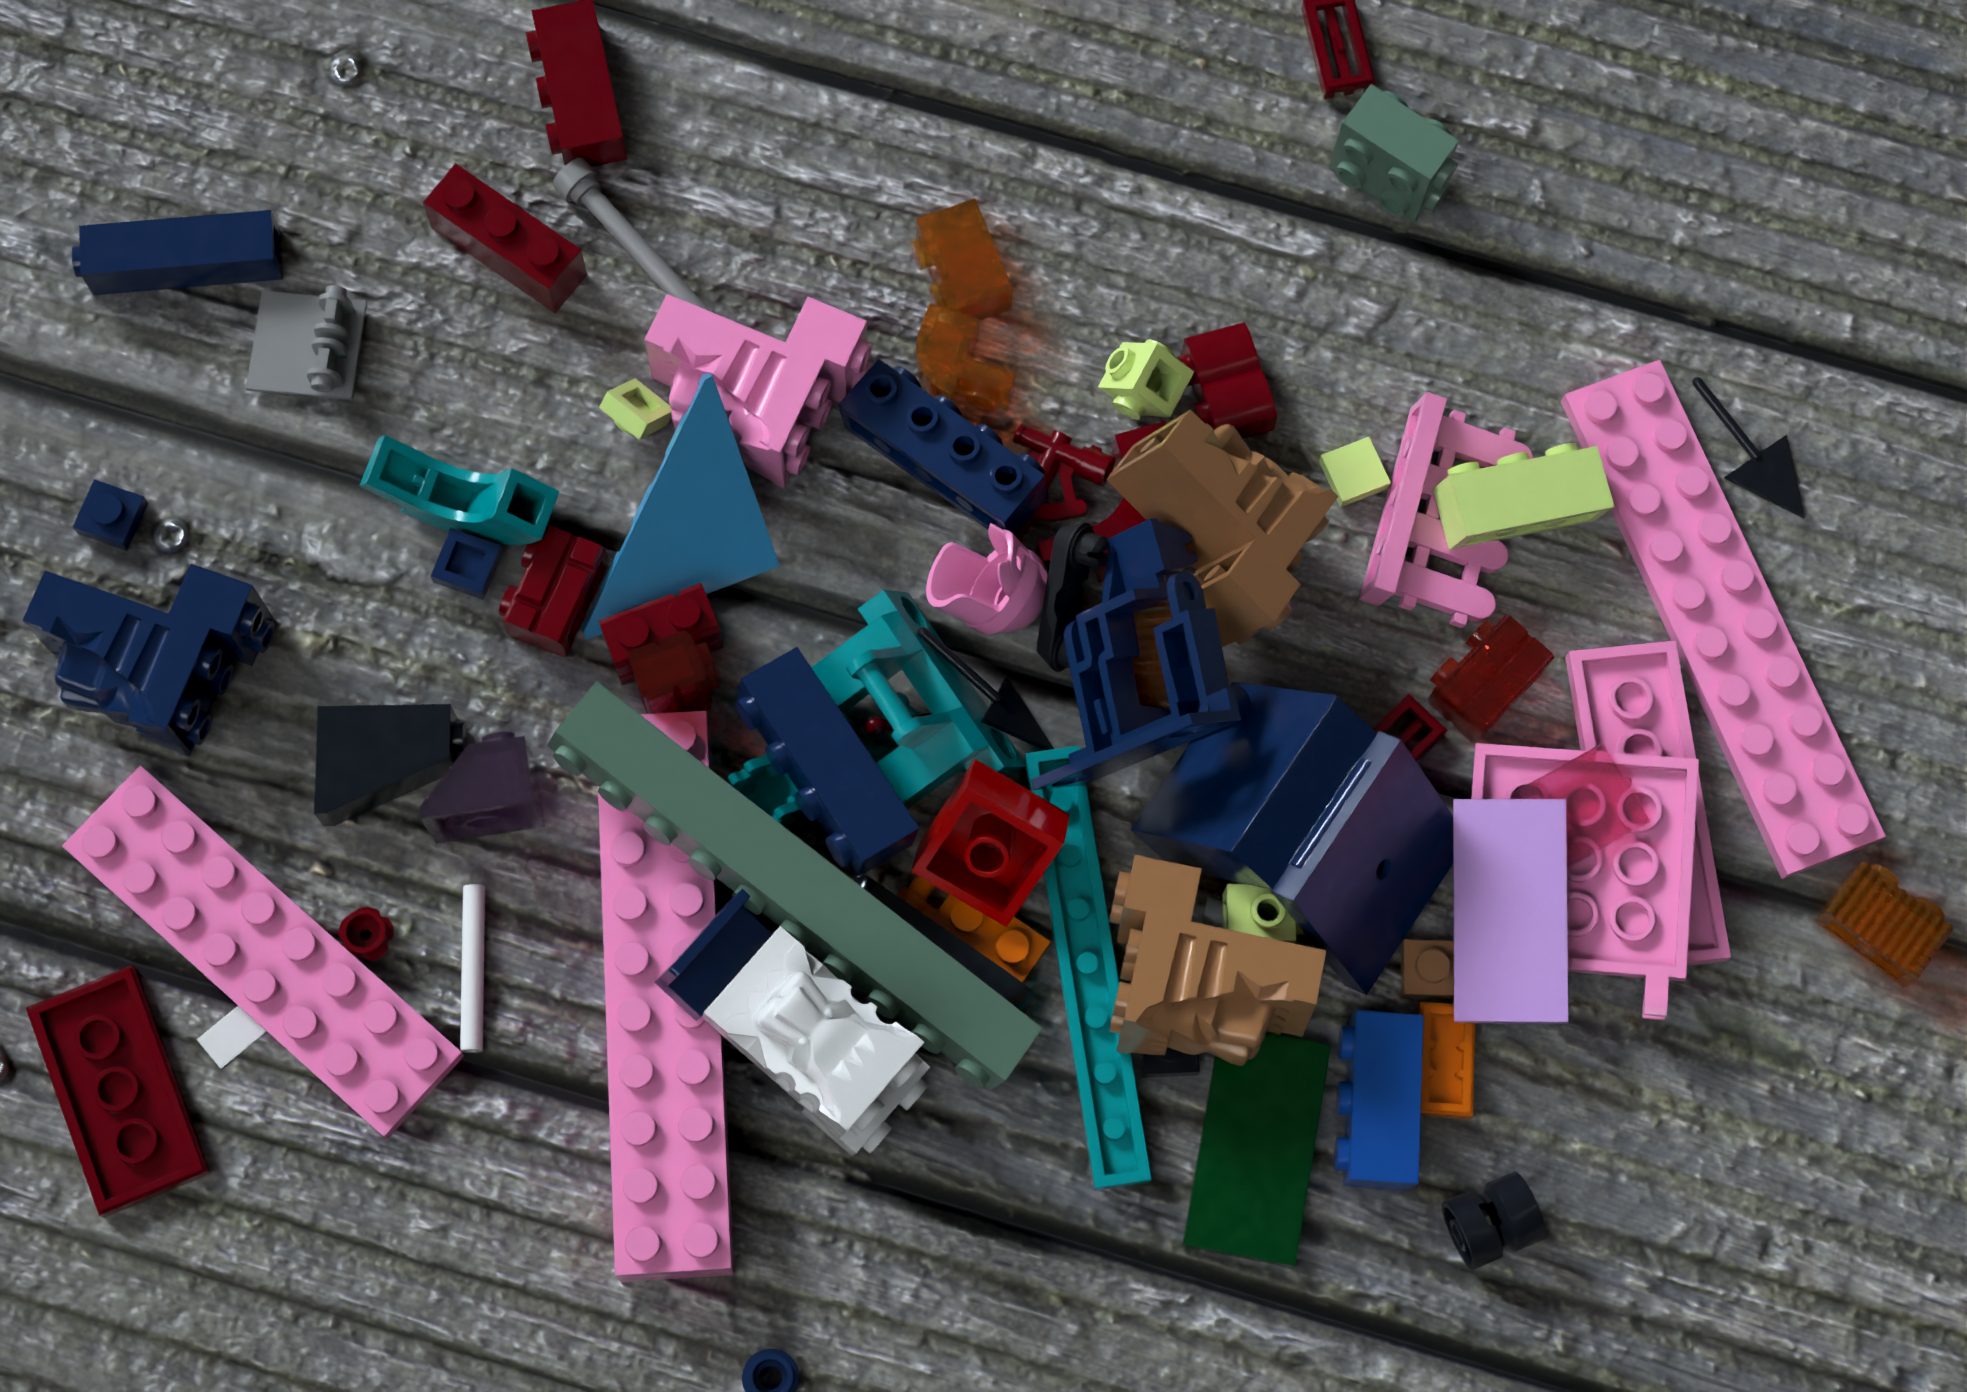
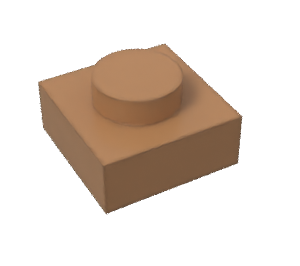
[1400,939,1454,999]

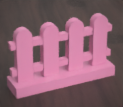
[1359,392,1533,628]

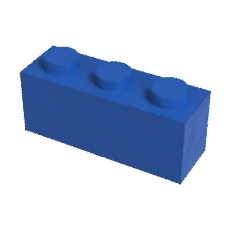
[1334,1010,1423,1191]

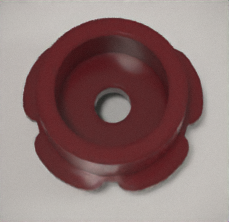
[338,907,394,961]

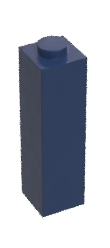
[72,210,283,295]

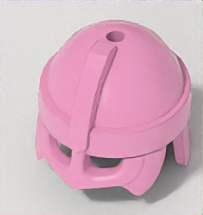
[926,523,1048,635]

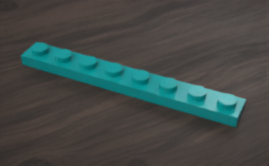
[1025,746,1151,1191]

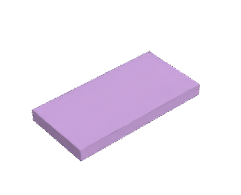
[1453,799,1568,1024]

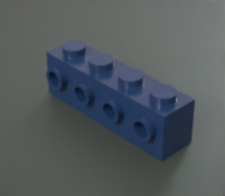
[838,359,1049,536]
[735,647,919,878]

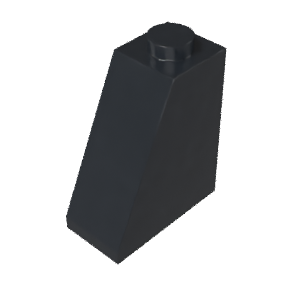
[314,704,467,826]

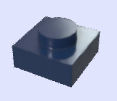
[73,479,149,551]
[431,528,503,600]

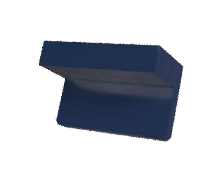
[654,888,773,1021]

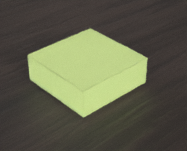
[1319,437,1391,508]

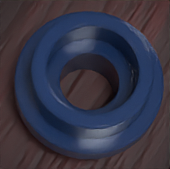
[742,1349,800,1392]

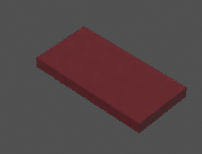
[26,965,211,1218]

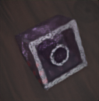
[419,732,545,844]

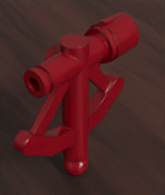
[1013,423,1116,543]

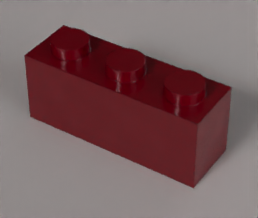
[526,0,627,167]
[423,163,587,314]

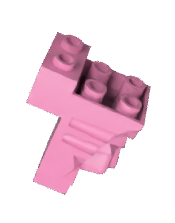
[644,294,873,489]

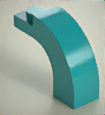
[359,435,560,545]

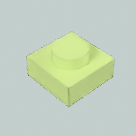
[599,378,672,440]

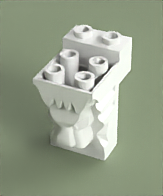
[702,926,930,1156]

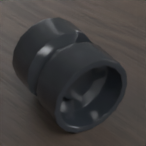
[1441,1171,1547,1270]

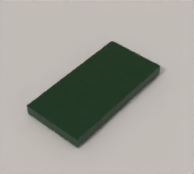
[1182,1033,1331,1268]

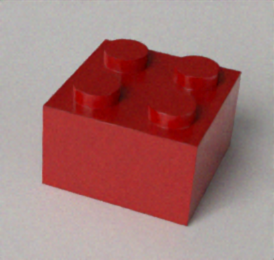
[911,759,1070,927]

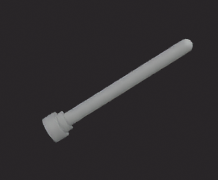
[553,157,710,311]

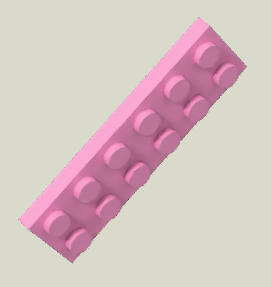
[1565,640,1731,966]

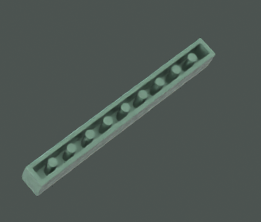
[547,681,1043,1090]

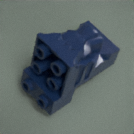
[22,564,275,758]

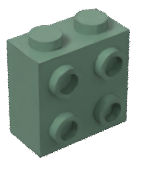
[1329,84,1459,223]

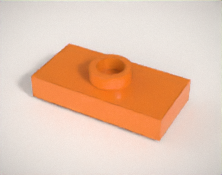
[1417,1002,1475,1119]

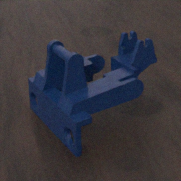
[1031,518,1251,790]

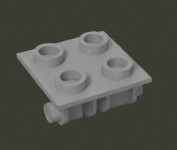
[246,285,367,400]

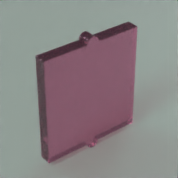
[1518,743,1650,868]

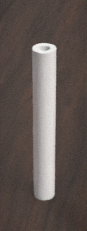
[460,884,485,1053]

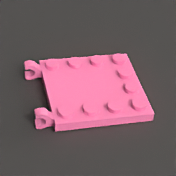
[1471,743,1699,1021]

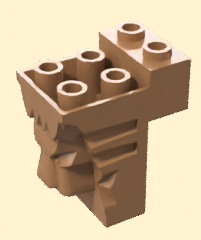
[1106,409,1338,647]
[1109,855,1326,1066]

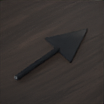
[1692,377,1805,519]
[918,627,1054,750]

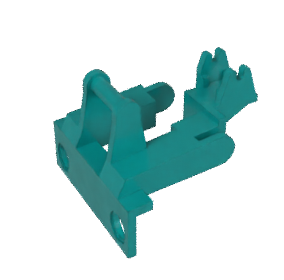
[727,589,1026,829]

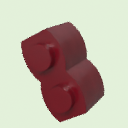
[1176,322,1278,439]

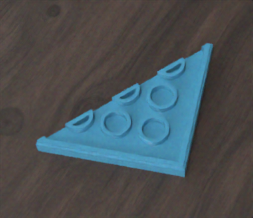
[581,372,780,640]

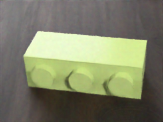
[1432,443,1615,550]

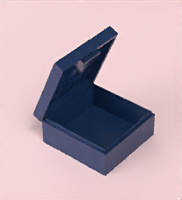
[1131,682,1454,995]

